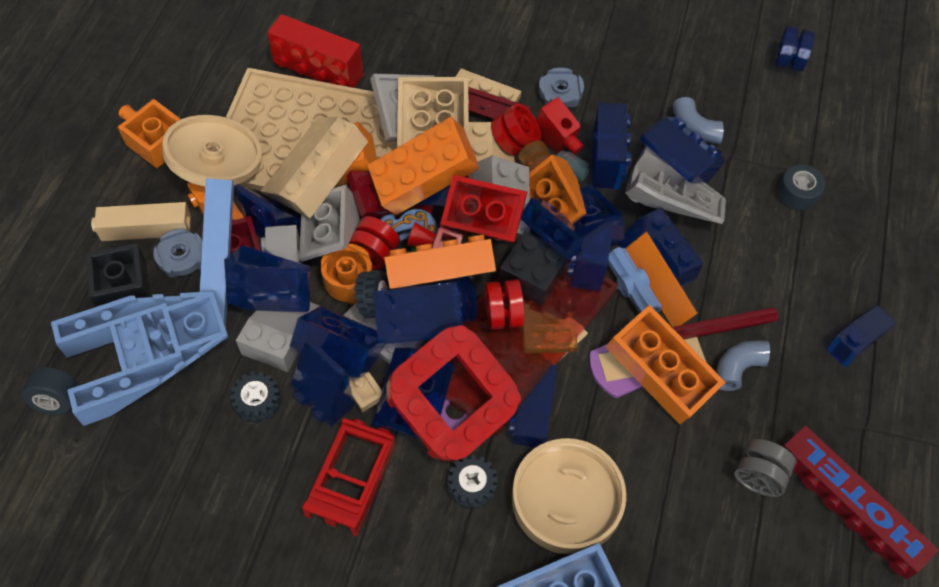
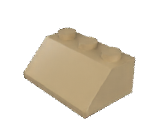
[468,122,515,179]

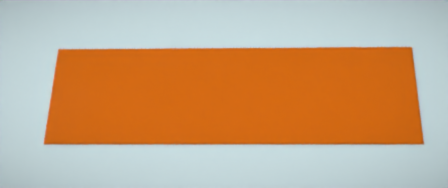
[625,231,697,327]

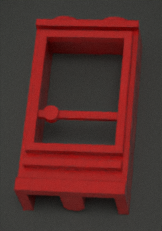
[302,418,396,536]

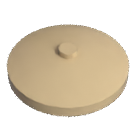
[162,115,262,186]

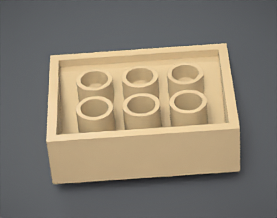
[397,77,469,147]
[260,117,368,219]

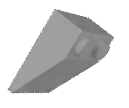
[299,185,360,261]
[236,290,322,372]

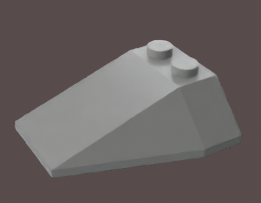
[625,142,726,224]

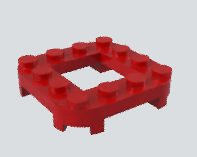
[386,325,521,461]

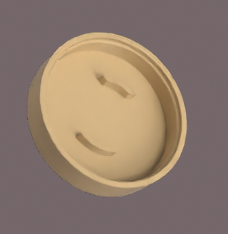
[512,438,626,555]

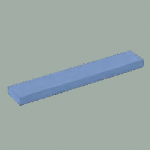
[200,178,234,328]

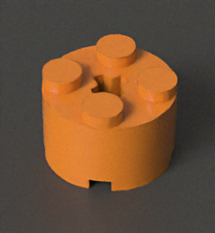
[321,244,373,304]

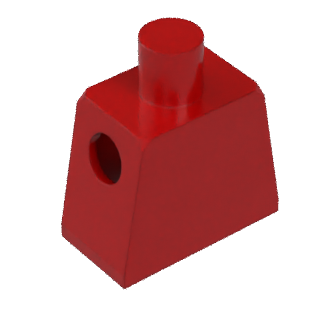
[537,97,584,155]

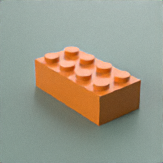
[368,116,480,215]
[384,235,496,289]
[606,305,726,424]

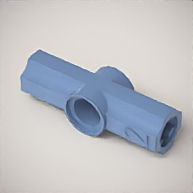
[605,247,662,314]

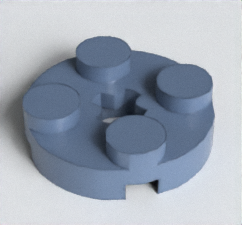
[539,68,584,107]
[153,229,202,278]

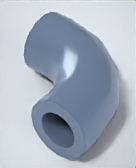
[673,97,723,144]
[716,340,770,391]

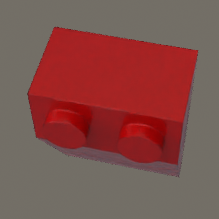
[440,175,528,243]

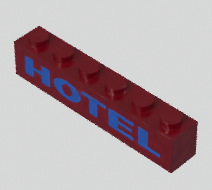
[783,425,939,580]

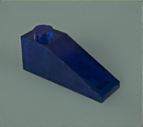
[521,197,585,260]
[827,306,897,368]
[508,365,557,448]

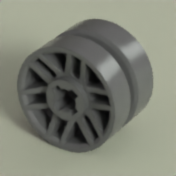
[734,439,796,497]

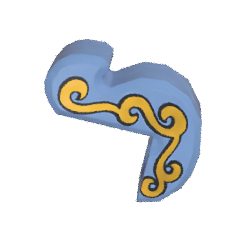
[380,209,438,241]

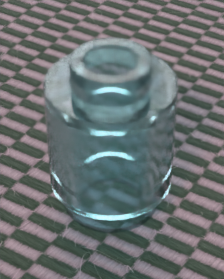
[557,150,589,182]

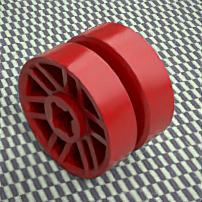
[491,103,541,156]
[349,216,400,270]
[485,279,524,330]

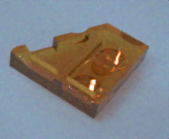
[522,304,578,353]

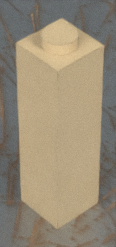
[91,202,191,241]

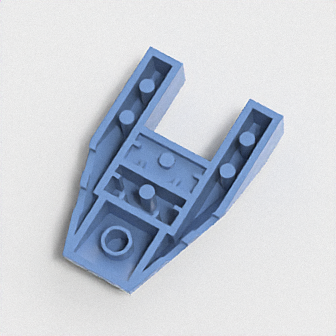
[51,291,228,426]

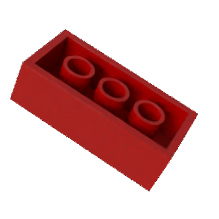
[267,14,363,88]

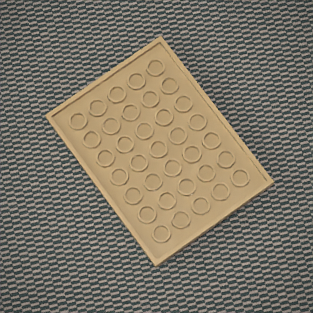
[226,68,397,192]

